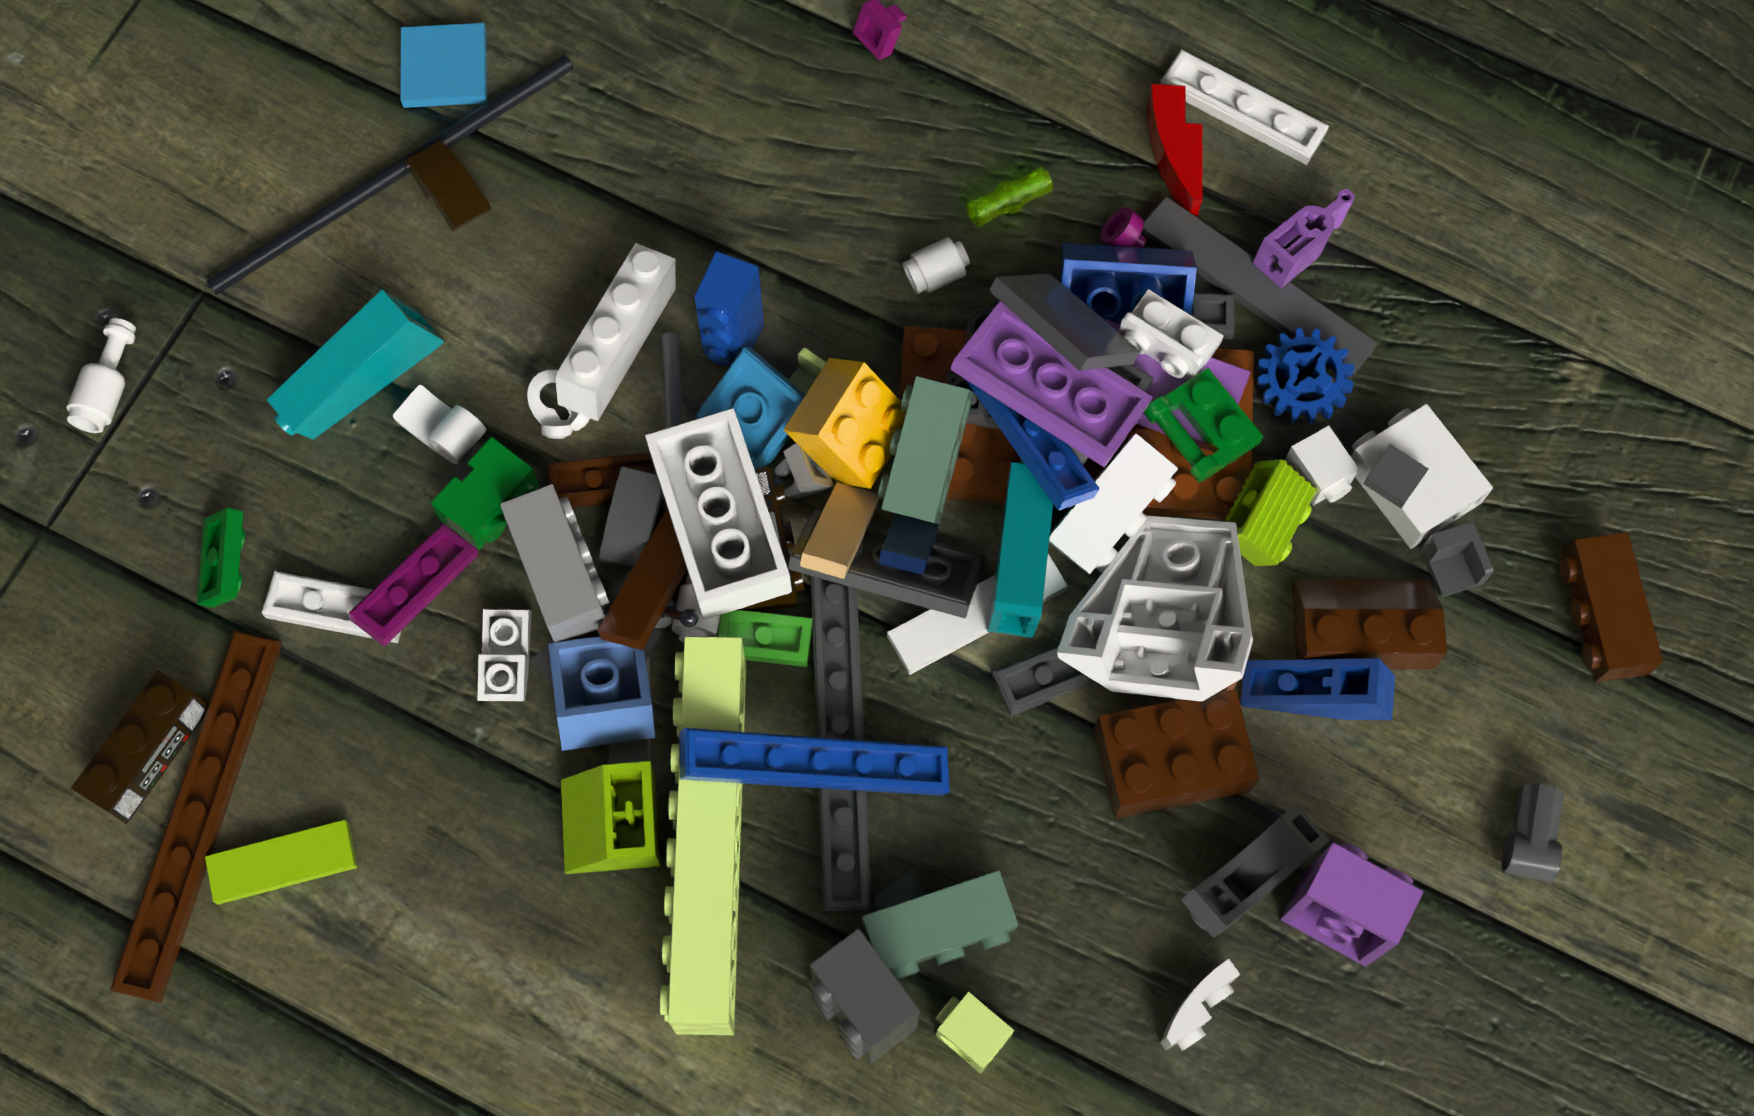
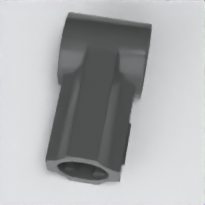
[1501,784,1564,884]

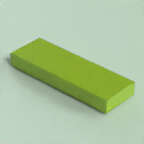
[205,820,358,905]

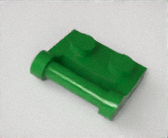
[1144,368,1263,483]

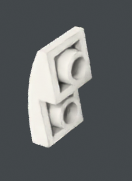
[477,609,532,701]
[1160,959,1240,1051]

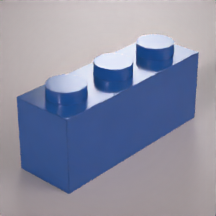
[694,251,764,367]

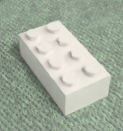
[645,408,792,620]

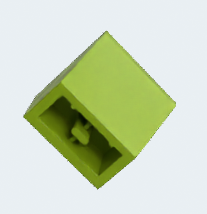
[561,761,660,874]

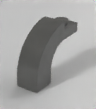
[1181,805,1330,938]

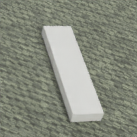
[1160,49,1329,165]
[887,554,1068,675]

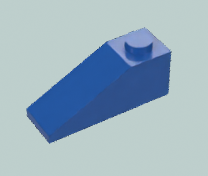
[1241,658,1395,720]

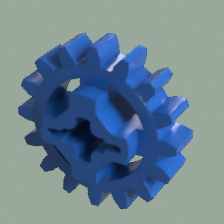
[1256,328,1355,425]

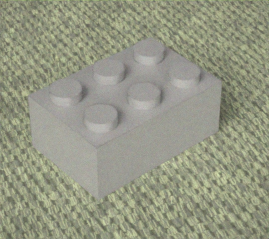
[500,484,610,643]

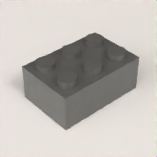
[808,929,920,1065]

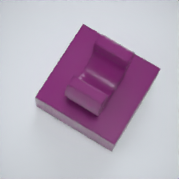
[853,0,907,61]

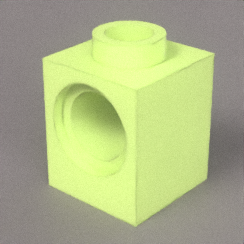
[935,992,1014,1074]

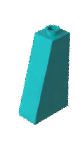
[267,289,445,440]
[987,460,1053,638]

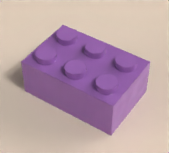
[1280,842,1424,967]

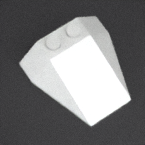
[1057,516,1253,702]

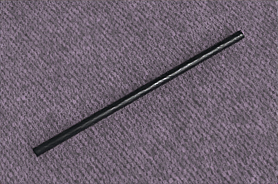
[206,55,574,295]

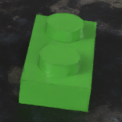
[717,610,813,667]

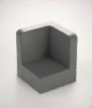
[1420,521,1494,597]

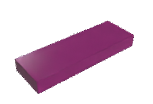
[349,523,478,647]

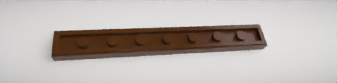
[110,630,282,1004]

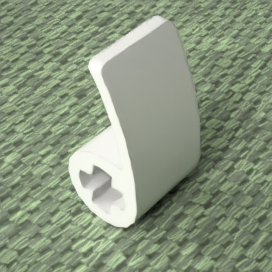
[393,385,486,465]

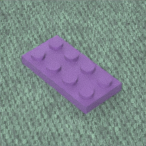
[950,301,1153,468]

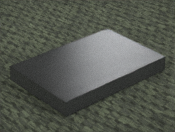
[990,273,1141,371]

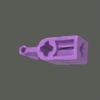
[1253,189,1355,288]

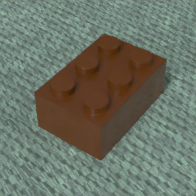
[1093,689,1260,819]

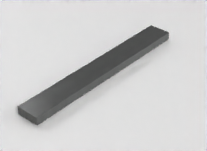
[811,576,871,914]

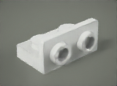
[1119,289,1223,381]

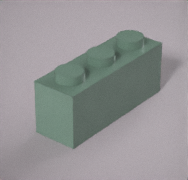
[878,376,974,524]
[861,870,1019,979]

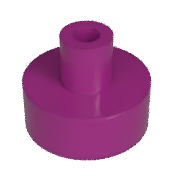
[1100,207,1146,248]

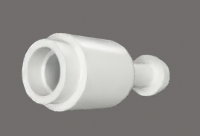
[66,318,136,433]

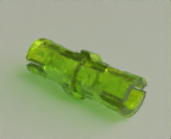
[966,167,1053,228]

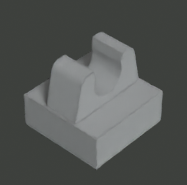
[775,443,835,499]

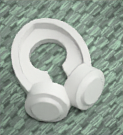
[527,370,590,439]

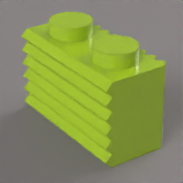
[1225,459,1317,566]

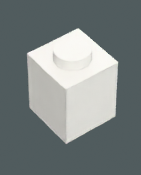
[1285,426,1359,506]

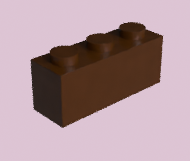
[1559,532,1663,683]

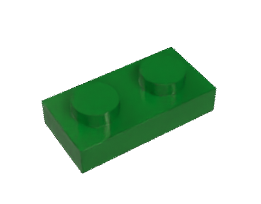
[197,507,245,608]

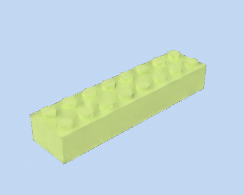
[660,637,747,1035]

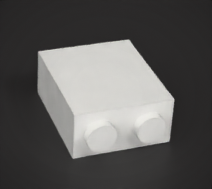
[1351,404,1493,549]

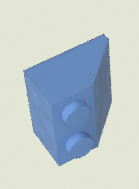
[548,637,655,751]

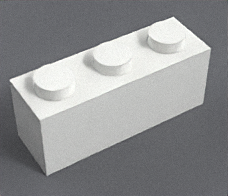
[1049,433,1178,574]

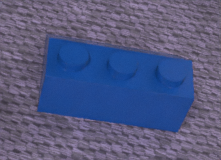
[1059,243,1197,325]

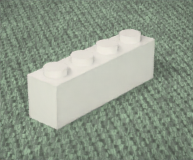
[555,243,676,421]

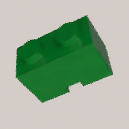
[430,437,539,550]

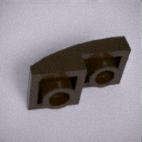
[404,140,491,232]

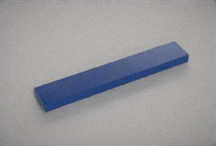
[679,728,950,796]

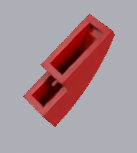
[1146,84,1203,217]

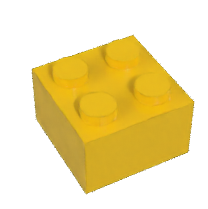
[783,358,907,489]

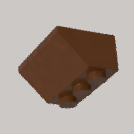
[1292,579,1447,669]

